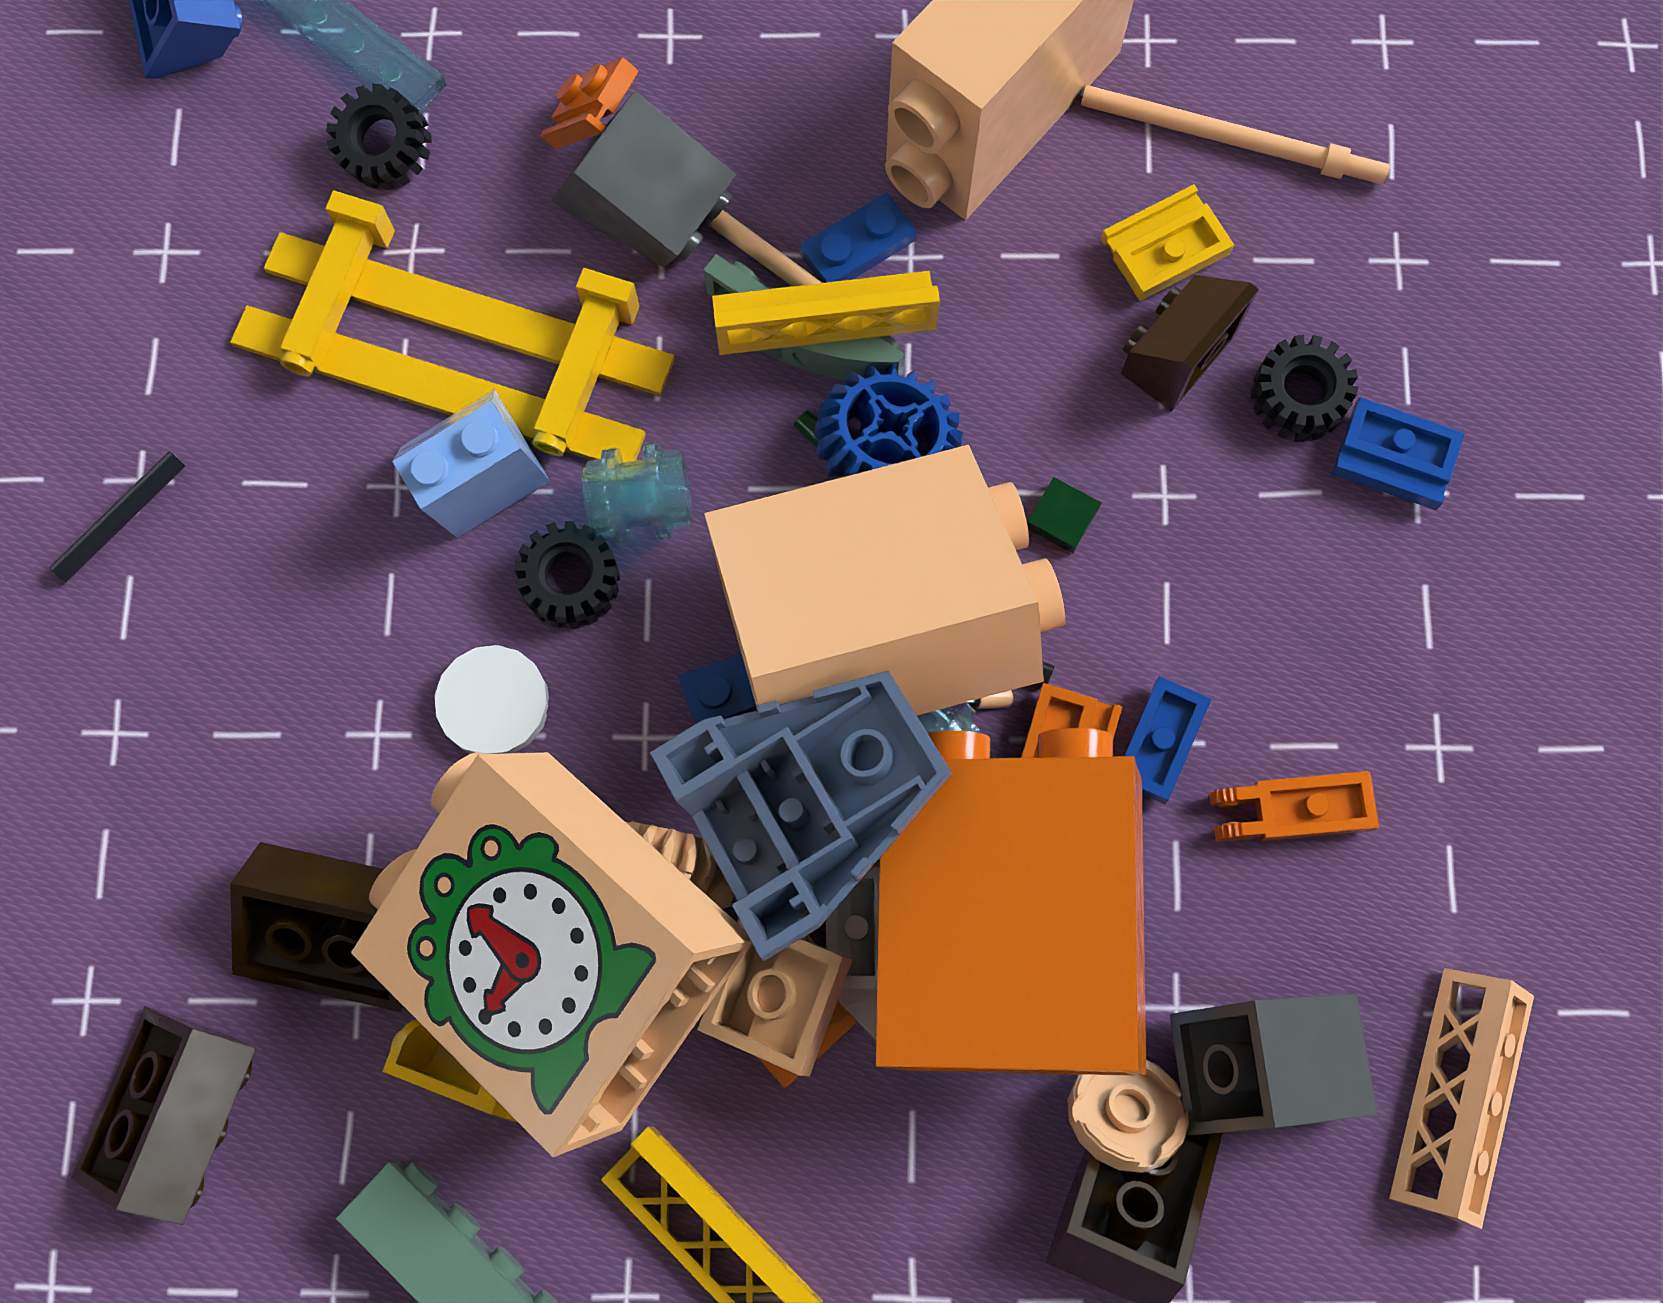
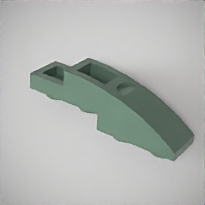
[703,254,905,380]

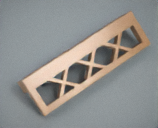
[1389,968,1534,1229]

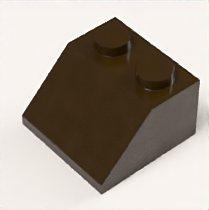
[1121,275,1259,412]

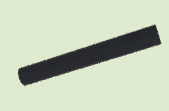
[49,451,185,583]

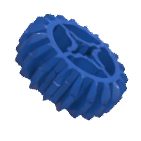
[814,364,963,478]

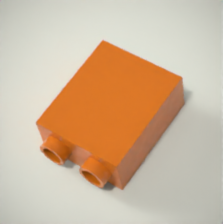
[876,728,1146,1076]

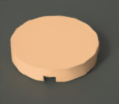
[1067,1060,1189,1173]

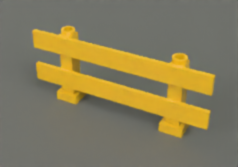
[230,190,675,473]

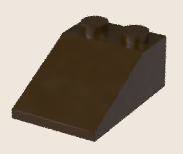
[1046,1132,1223,1303]

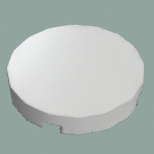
[435,645,549,754]

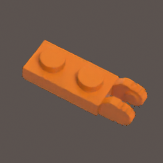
[1209,771,1379,842]

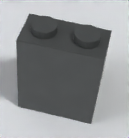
[551,90,736,267]
[1170,993,1378,1135]

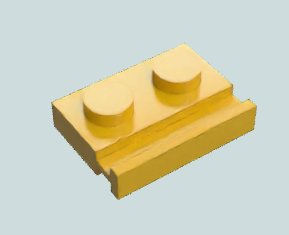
[1101,184,1234,301]

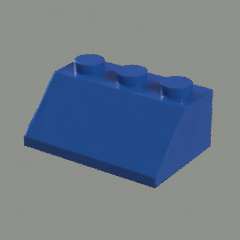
[128,0,242,79]

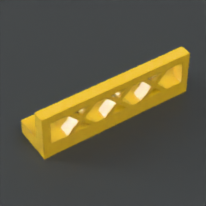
[712,271,940,355]
[601,1126,823,1303]

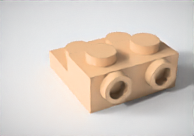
[697,919,853,1077]

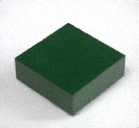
[1027,477,1102,554]

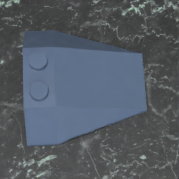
[650,671,952,961]

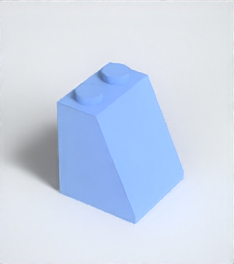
[392,390,550,538]

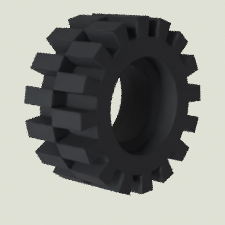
[326,84,432,190]
[1251,335,1358,442]
[514,521,620,629]

